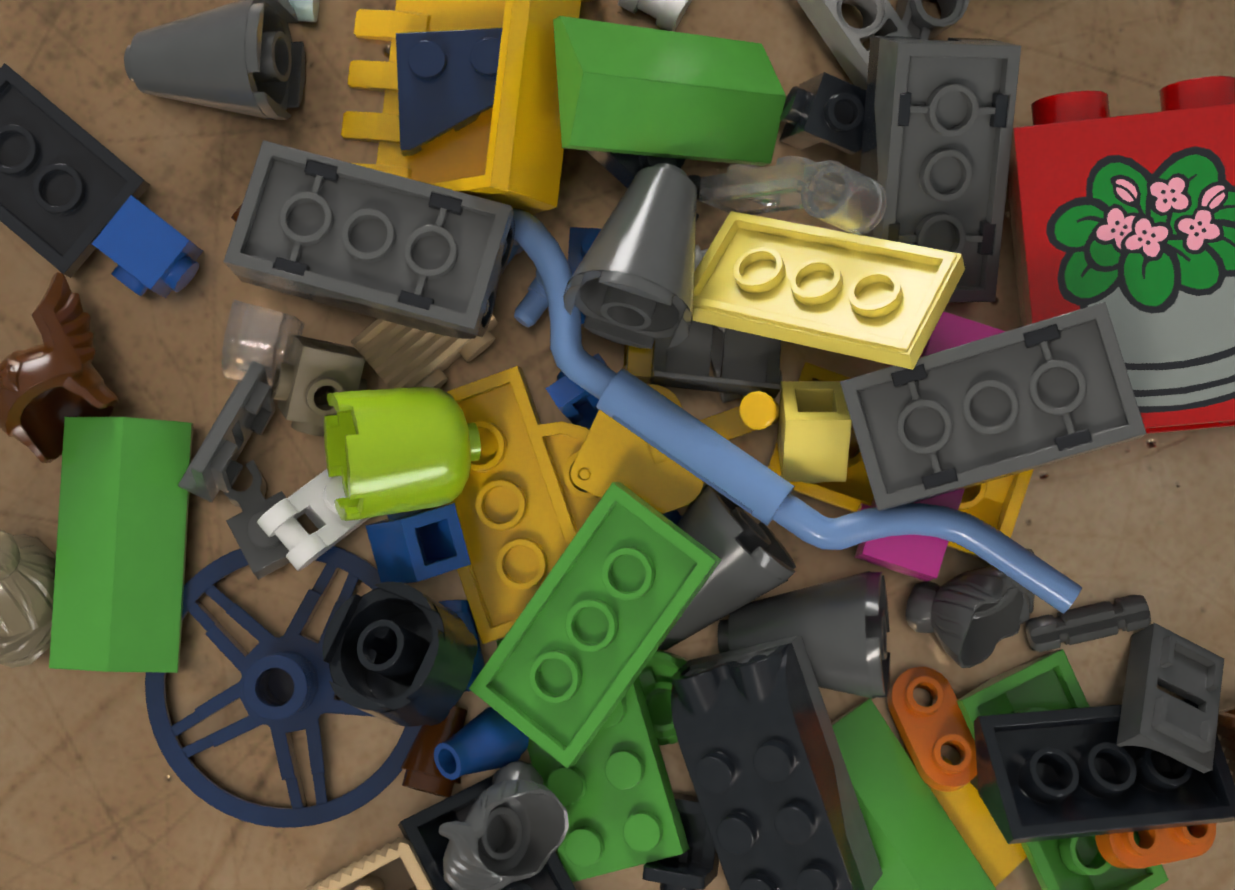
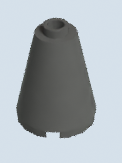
[124,0,305,120]
[563,163,697,349]
[659,484,796,651]
[718,571,890,699]

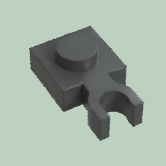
[223,460,300,580]

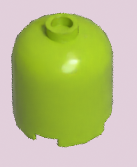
[324,387,481,521]

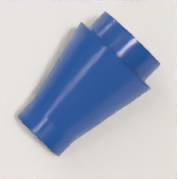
[434,707,529,780]

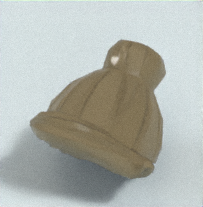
[0,530,56,668]

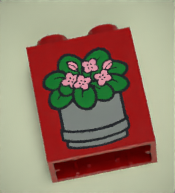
[1007,76,1235,434]

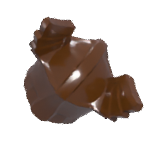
[0,272,119,463]

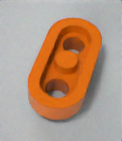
[887,667,977,792]
[1095,823,1216,869]

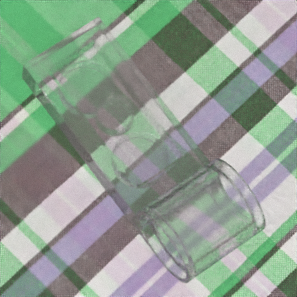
[699,156,887,235]

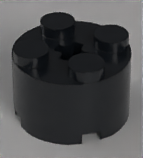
[323,582,478,727]

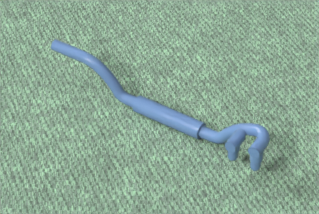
[507,208,1082,614]

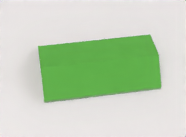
[553,16,786,166]
[49,417,193,673]
[957,649,1169,890]
[831,698,997,890]

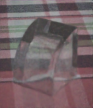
[222,300,305,389]

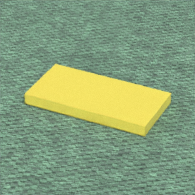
[693,211,965,370]

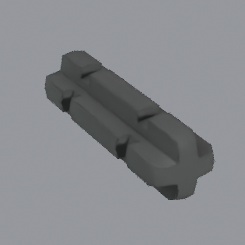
[1025,594,1151,652]

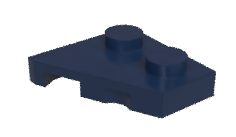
[396,28,502,156]

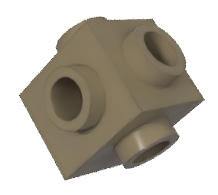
[272,335,367,436]

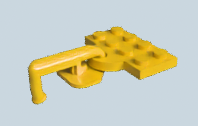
[445,366,780,644]

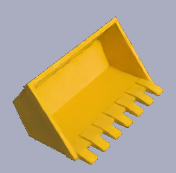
[341,0,595,214]

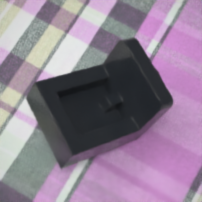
[779,72,866,154]
[642,793,719,890]

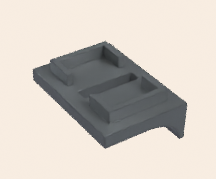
[650,321,781,398]
[178,360,276,502]
[1116,623,1224,773]

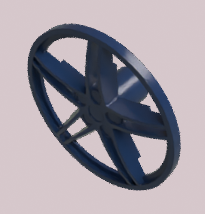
[145,546,422,828]

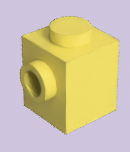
[777,381,852,484]

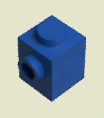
[92,195,203,299]
[365,503,471,584]

